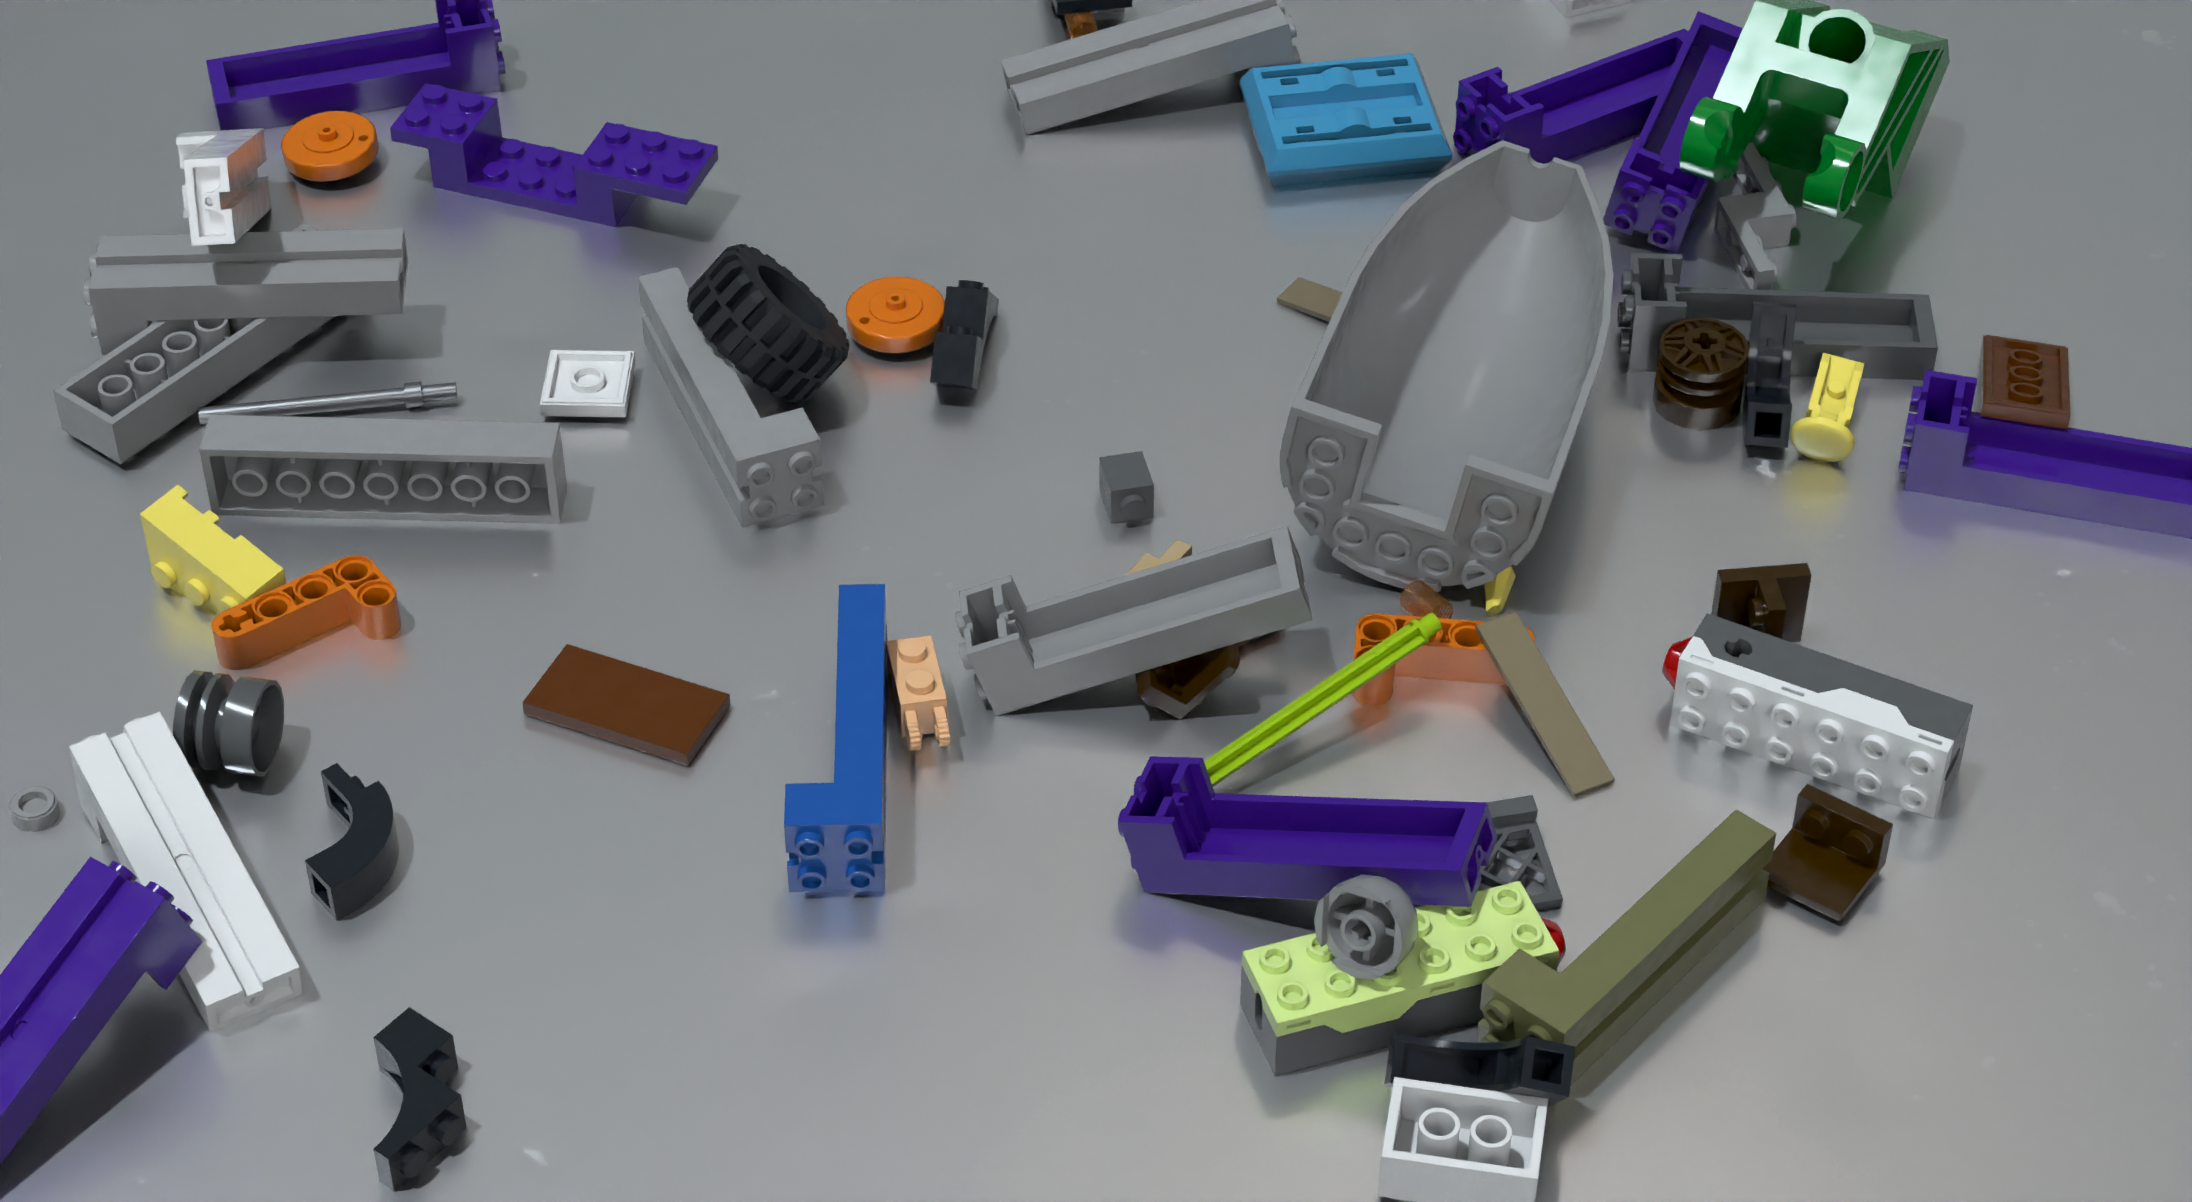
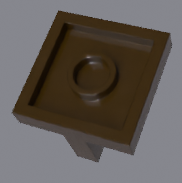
[1711,563,1812,642]

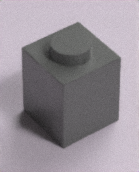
[1099,451,1154,524]

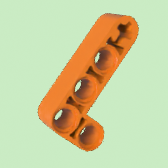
[211,555,401,670]
[1352,614,1535,706]

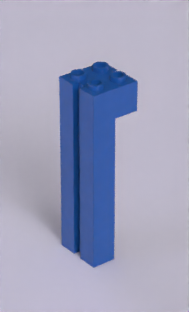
[784,584,888,892]

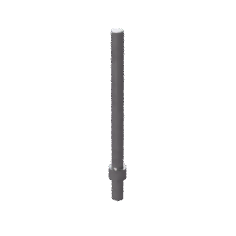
[198,381,458,424]

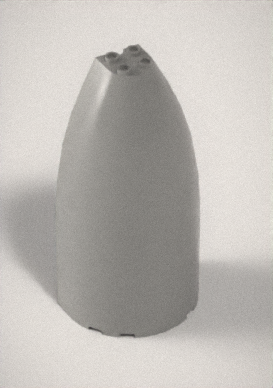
[1280,140,1614,592]

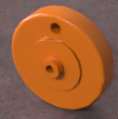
[281,111,379,182]
[846,276,945,353]

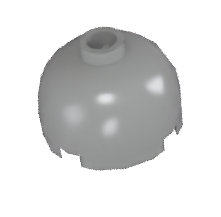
[1314,875,1418,980]

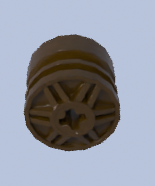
[1652,318,1749,430]

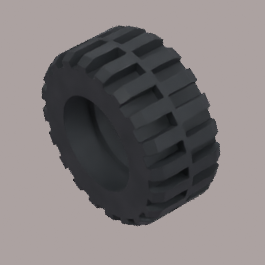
[687,244,850,403]

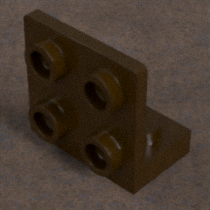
[1763,784,1893,920]

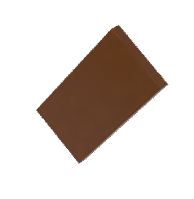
[1980,335,2071,430]
[522,644,730,766]

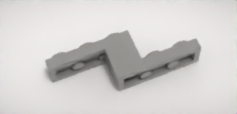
[1714,142,1796,290]

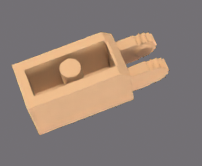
[886,635,950,751]

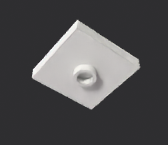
[540,350,635,417]

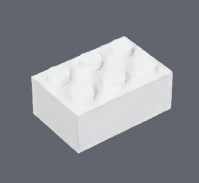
[1378,1077,1548,1202]

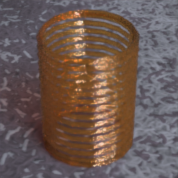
[1064,12,1098,39]
[1400,580,1453,619]

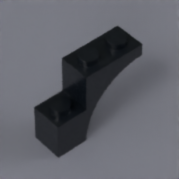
[930,280,999,390]
[373,1007,467,1192]
[1384,1033,1575,1107]

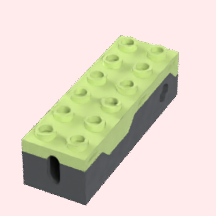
[1240,881,1566,1076]

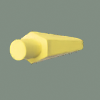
[1485,566,1516,618]

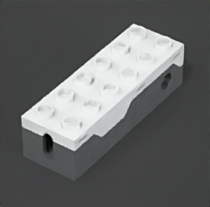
[1662,613,1973,819]

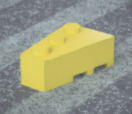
[140,484,286,614]

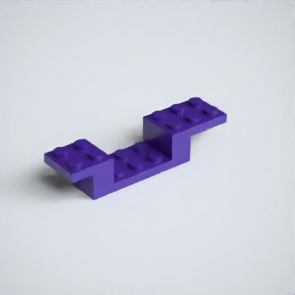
[390,83,719,227]

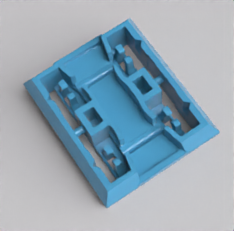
[1239,53,1453,186]

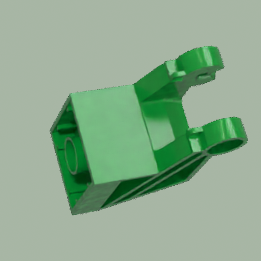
[1680,0,1950,220]

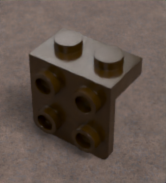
[1135,643,1240,720]

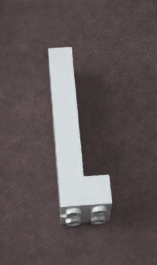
[176,128,271,246]
[69,711,303,1033]

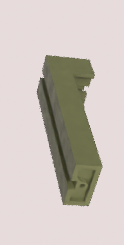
[1476,810,1776,1085]

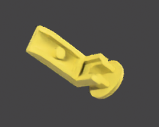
[1790,353,1864,462]

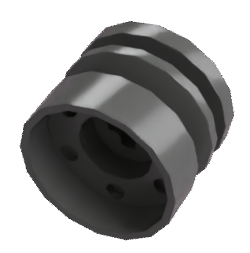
[173,670,284,777]

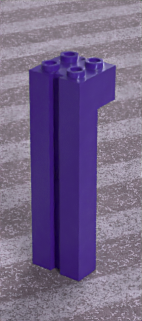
[206,0,506,131]
[1603,11,1743,253]
[1453,28,1688,164]
[1898,370,2192,539]
[1118,756,1498,907]
[0,857,202,1165]

